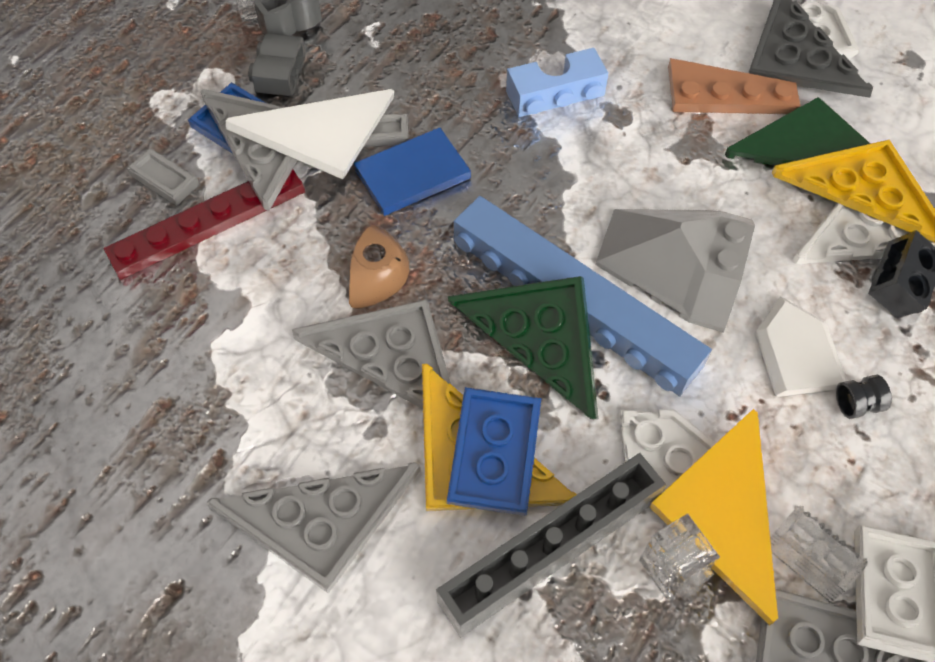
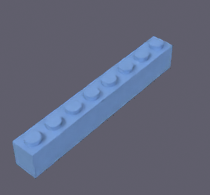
[454,196,712,397]

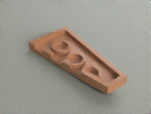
[668,58,801,114]

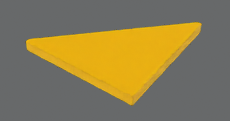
[772,139,935,242]
[422,364,577,511]
[649,409,778,626]

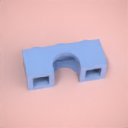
[506,48,609,117]

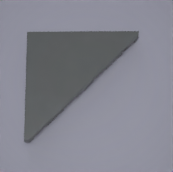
[749,0,873,98]

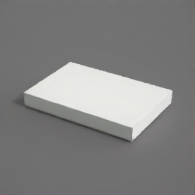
[854,525,935,662]

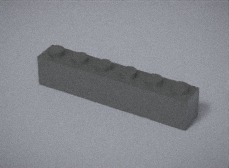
[436,453,666,638]

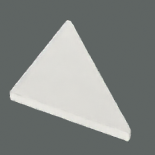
[226,89,395,179]
[792,203,935,264]

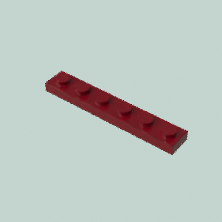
[103,169,305,280]

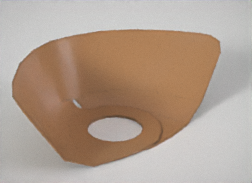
[349,225,409,309]

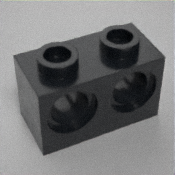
[868,230,935,319]

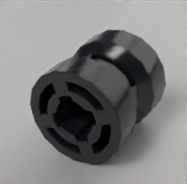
[836,374,892,419]

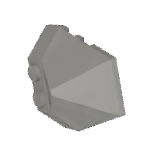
[596,209,755,333]

